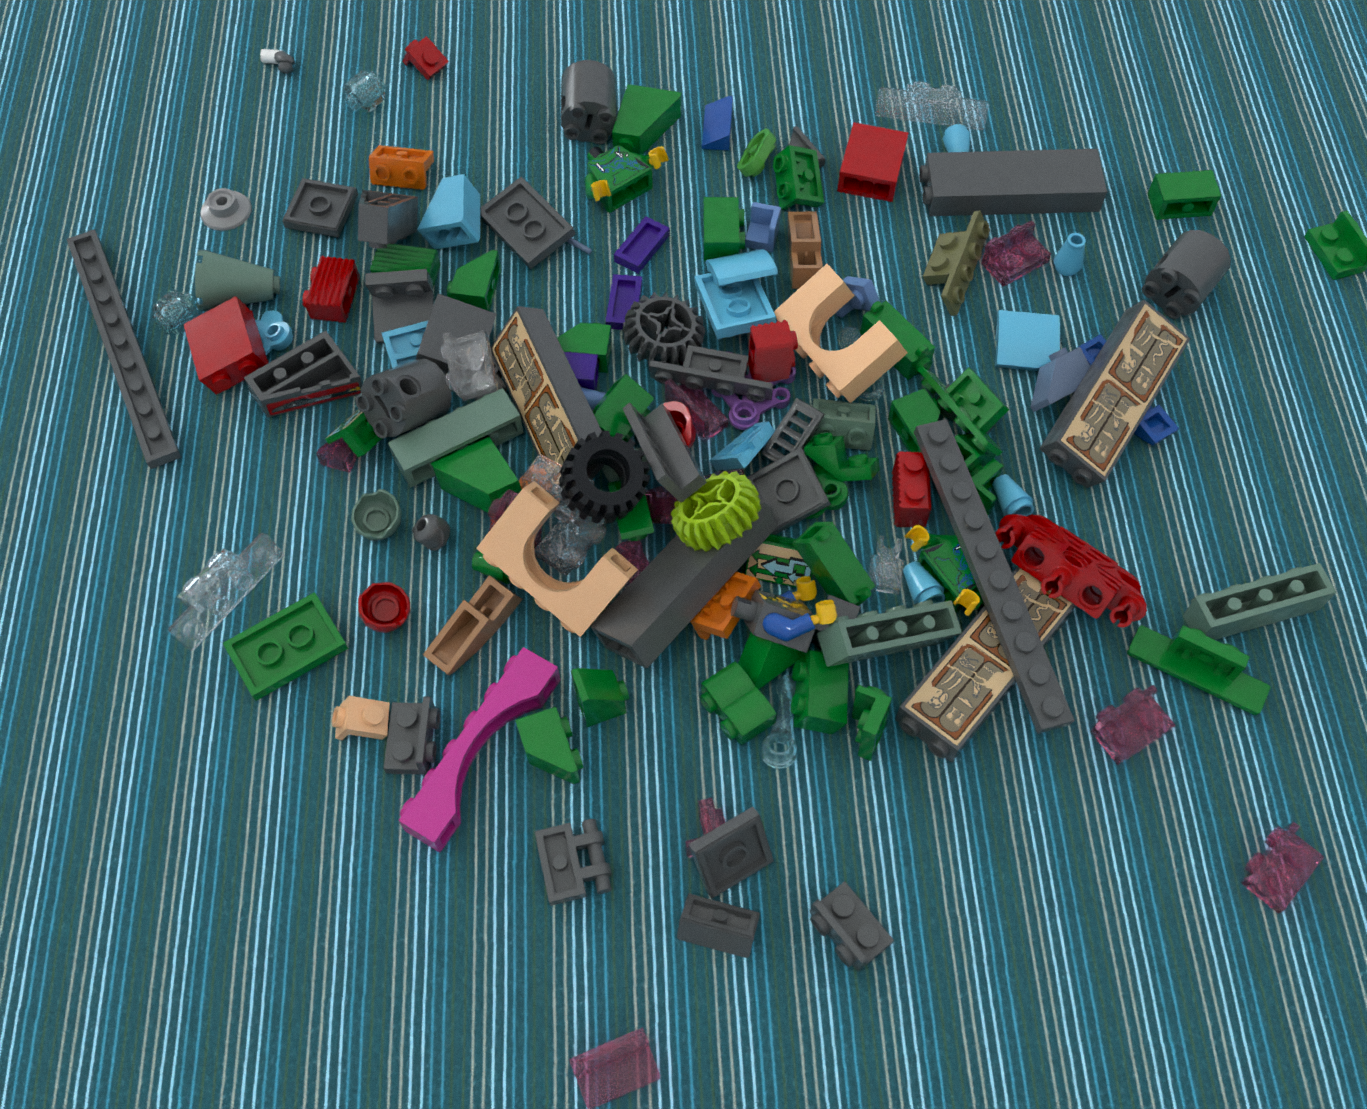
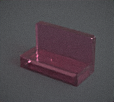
[665,378,729,442]
[569,1027,660,1109]

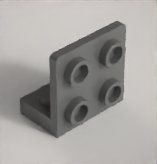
[365,269,434,344]

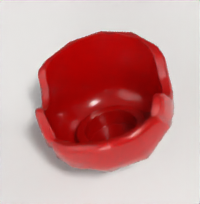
[358,582,410,633]

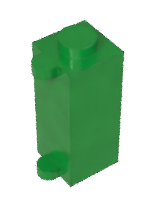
[860,301,935,380]
[792,522,875,606]

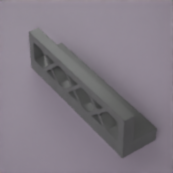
[623,403,707,503]

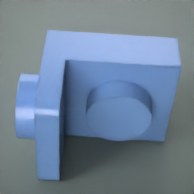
[836,276,880,317]

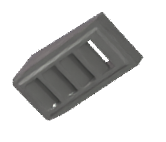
[762,398,825,462]

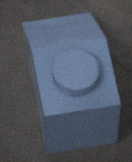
[1031,347,1090,412]

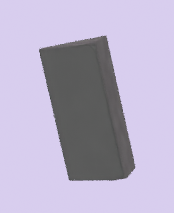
[677,893,760,958]

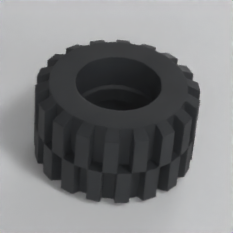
[559,431,650,524]

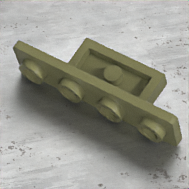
[922,211,990,316]

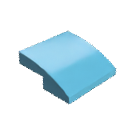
[706,249,778,286]
[995,310,1060,371]

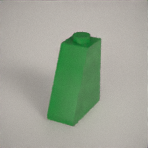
[612,84,682,155]
[431,437,522,517]

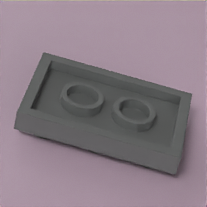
[480,176,576,270]

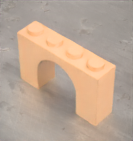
[774,264,908,404]
[476,481,638,637]

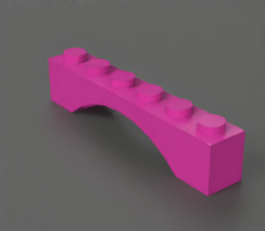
[398,647,561,853]

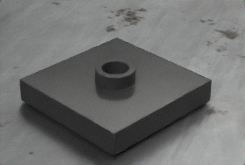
[282,178,358,237]
[747,447,831,535]
[689,807,774,899]

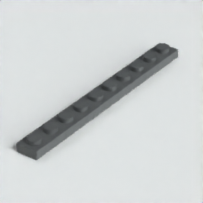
[66,229,181,469]
[914,419,1075,734]

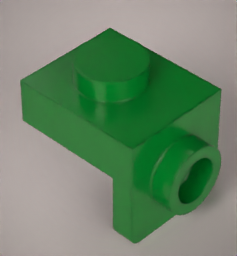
[970,458,1003,515]

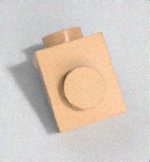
[332,696,390,740]

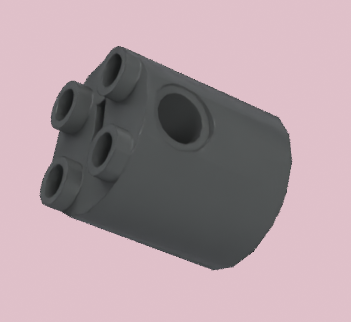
[561,60,616,144]
[1142,230,1231,319]
[355,359,452,438]

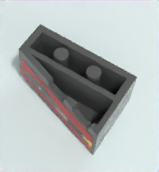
[244,331,362,417]

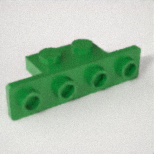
[917,365,1009,456]
[1127,625,1270,716]

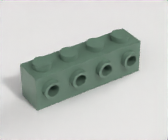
[388,388,524,488]
[1183,563,1336,640]
[817,600,962,667]

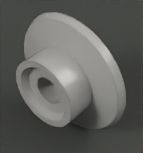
[200,188,252,231]

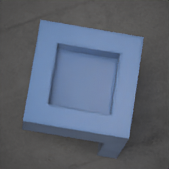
[745,202,781,252]

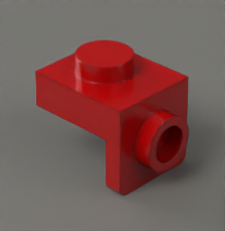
[402,36,449,81]

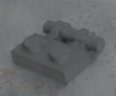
[534,819,612,906]

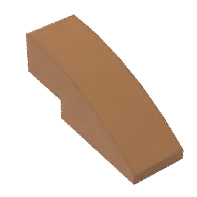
[788,211,823,289]
[423,575,523,675]

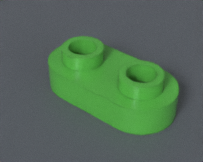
[737,128,776,177]

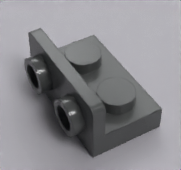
[383,696,440,775]
[810,881,894,972]

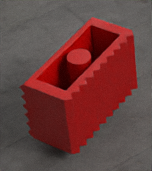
[302,255,360,323]
[748,320,798,382]
[892,451,931,527]

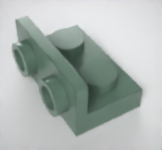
[810,398,876,450]

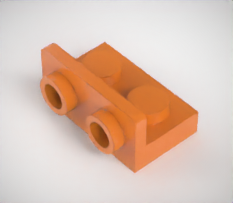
[369,145,434,190]
[690,572,761,640]

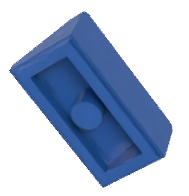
[702,96,733,150]

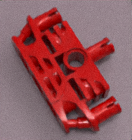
[995,514,1147,628]

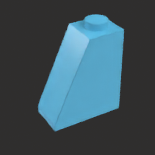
[417,174,480,249]

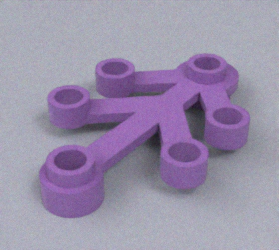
[711,351,796,430]

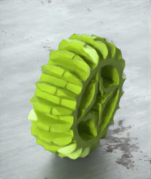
[671,471,762,552]

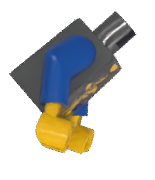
[731,576,837,653]

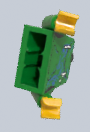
[584,146,669,213]
[905,525,985,616]

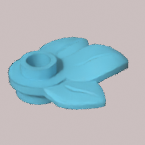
[255,310,293,355]

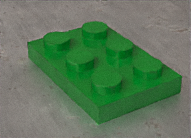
[223,592,349,701]

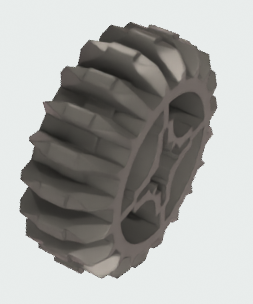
[622,292,705,365]

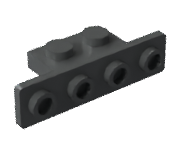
[649,345,773,402]

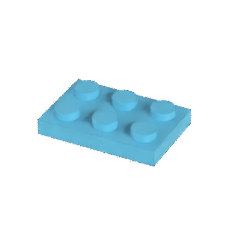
[694,273,776,339]

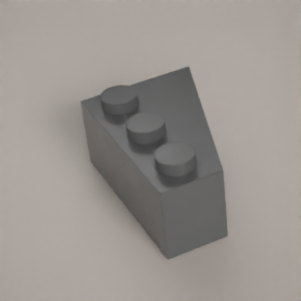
[358,190,418,248]

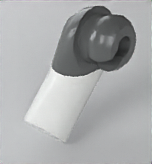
[260,49,295,74]

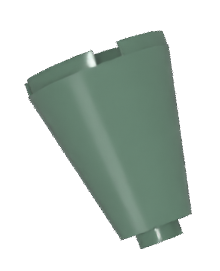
[195,250,280,311]

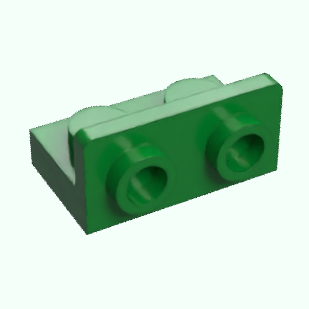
[773,145,824,210]
[1304,210,1367,280]
[852,685,892,761]

